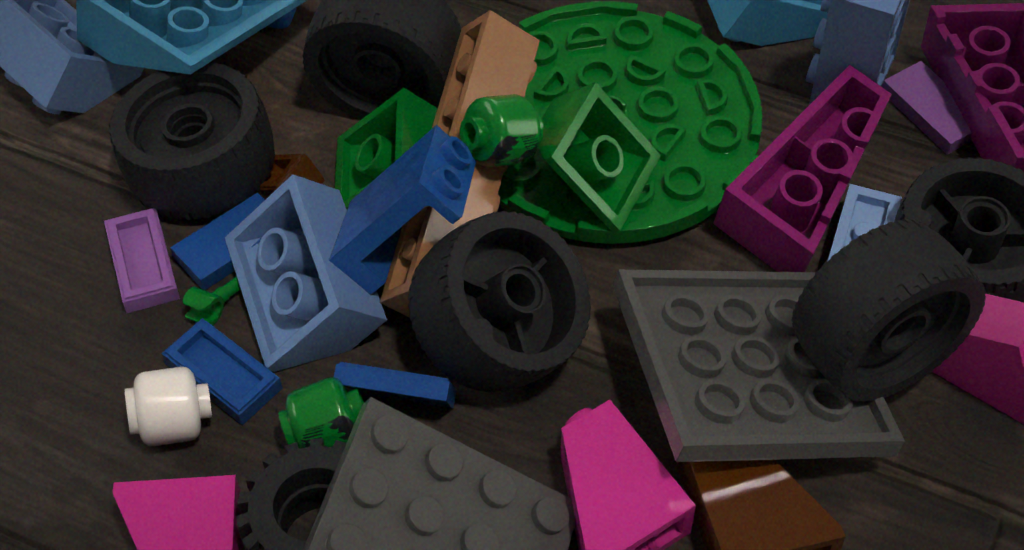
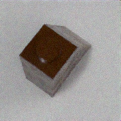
[677,460,846,550]

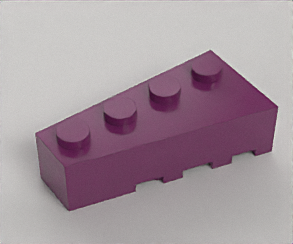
[921,3,1024,172]
[713,65,892,272]

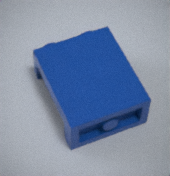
[329,125,476,295]

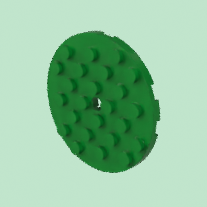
[498,1,762,244]

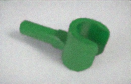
[183,276,241,325]

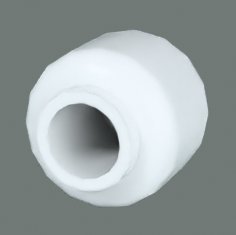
[125,367,212,446]

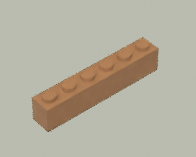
[379,10,540,317]

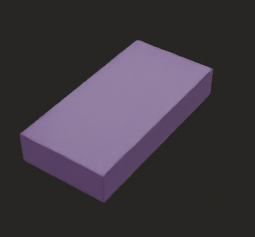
[882,61,972,155]
[104,208,180,313]

